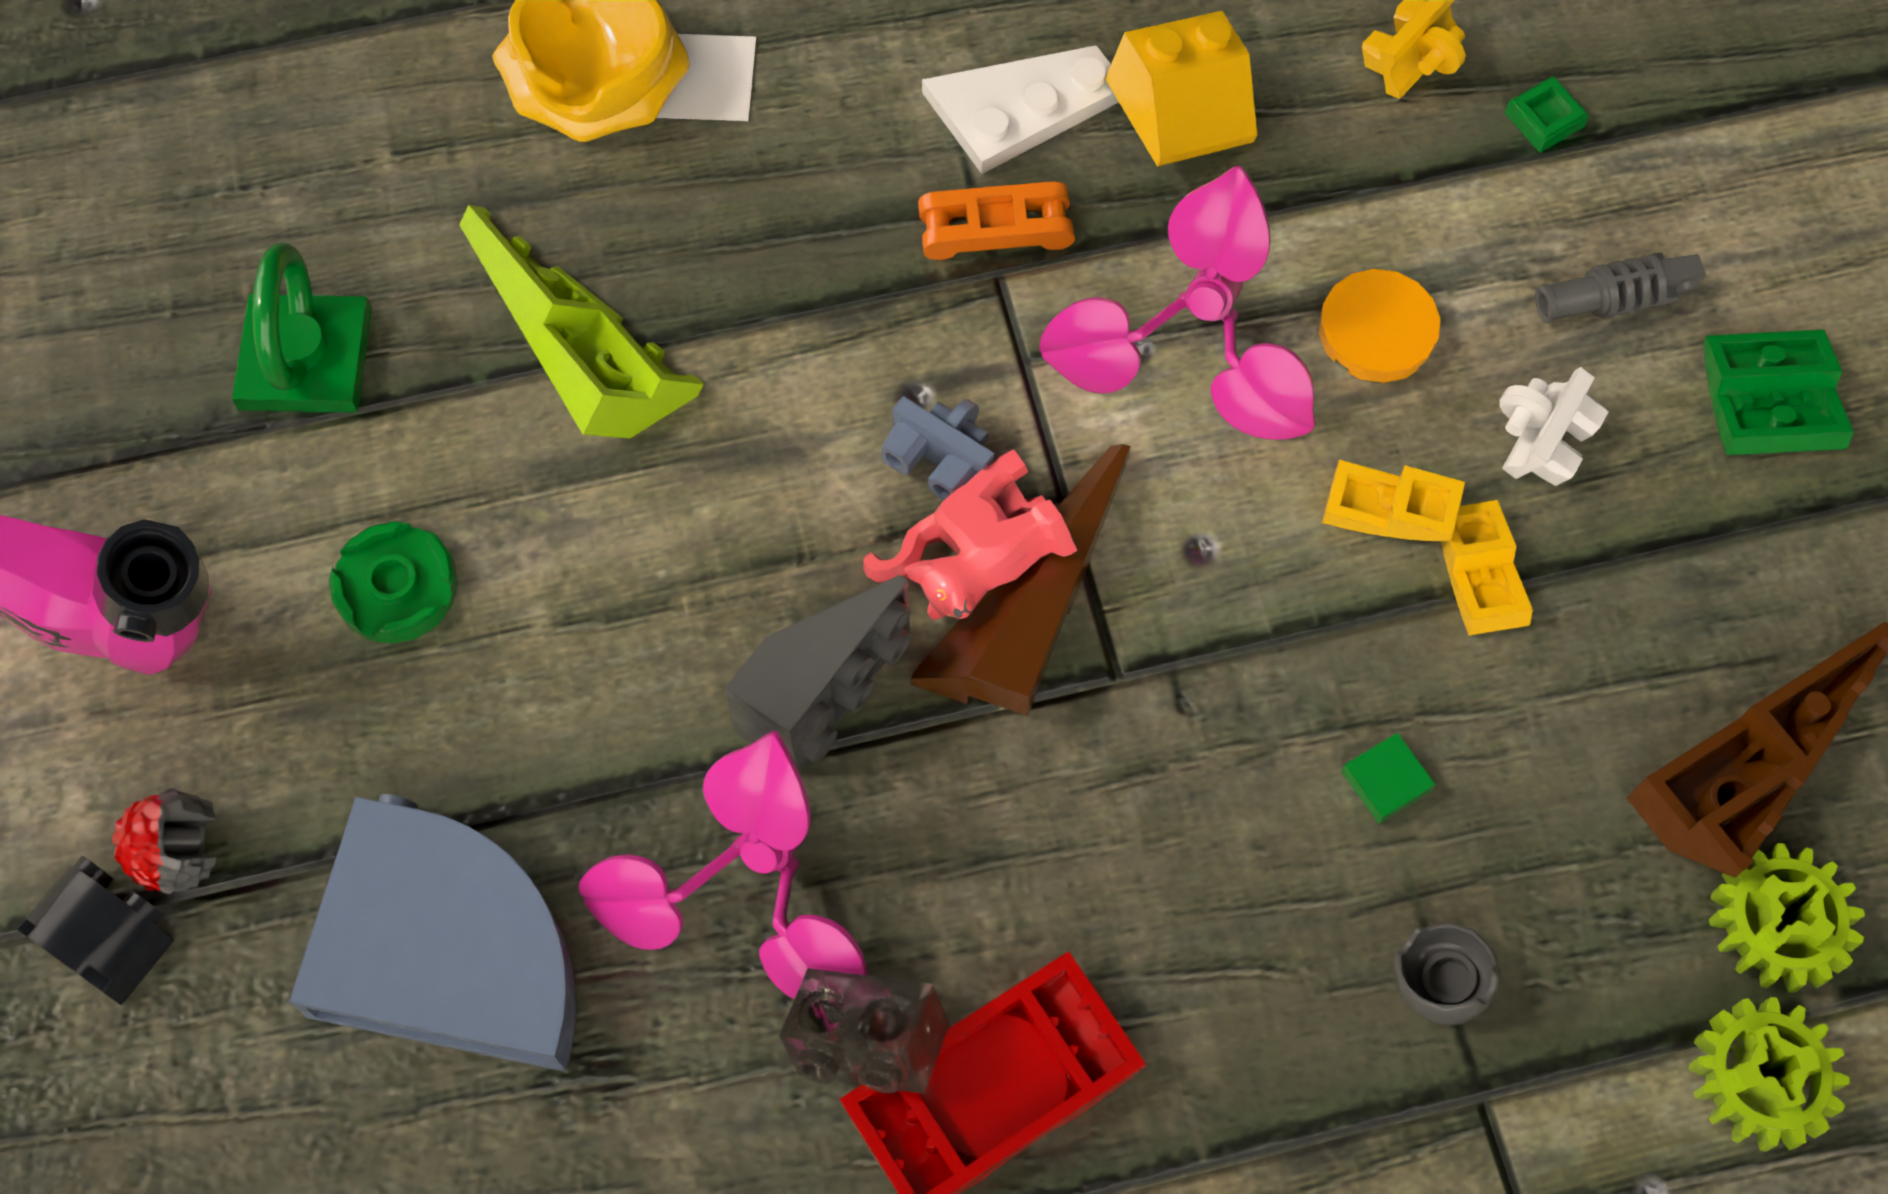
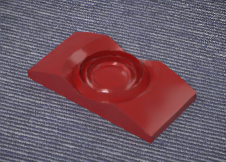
[839,951,1146,1194]

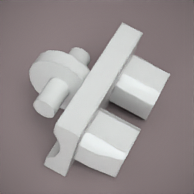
[1500,367,1609,486]

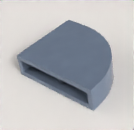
[289,794,577,1072]

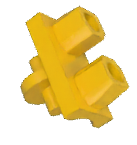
[1362,0,1466,99]

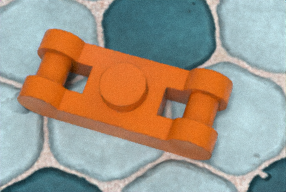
[918,181,1075,260]

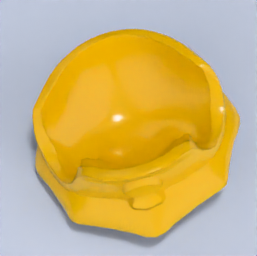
[492,0,690,142]

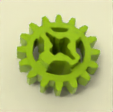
[1709,843,1865,993]
[1689,997,1850,1152]

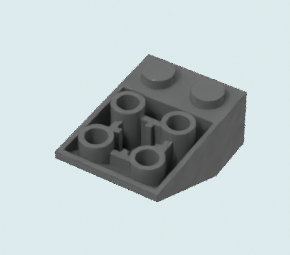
[725,575,912,774]

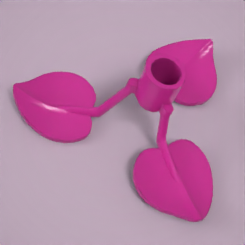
[1039,165,1316,440]
[579,731,875,1011]

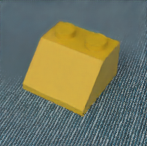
[1105,11,1257,167]

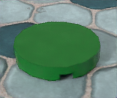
[328,521,458,644]

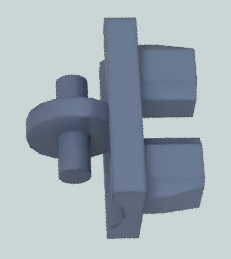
[882,396,994,500]

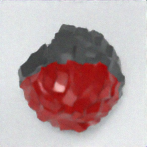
[112,788,217,894]

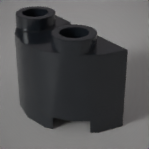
[17,856,174,1005]

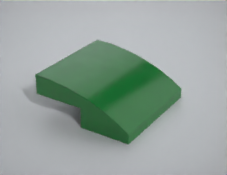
[1703,329,1854,455]

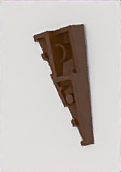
[911,444,1131,716]
[1627,621,1888,878]

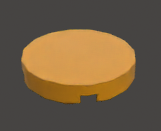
[1318,269,1441,383]

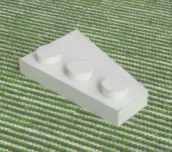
[922,45,1119,174]

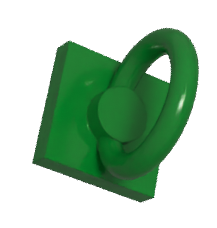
[231,242,372,413]

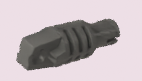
[1535,252,1706,323]

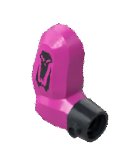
[0,515,212,675]

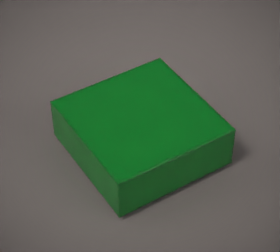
[1504,76,1589,153]
[1341,733,1436,824]

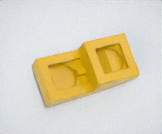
[1321,460,1465,541]
[1441,500,1533,636]

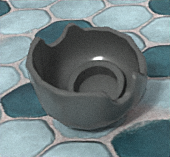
[1394,922,1501,1025]

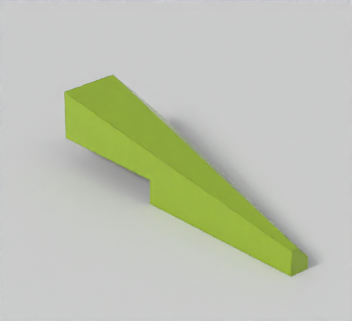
[459,205,704,439]

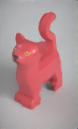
[863,449,1077,621]

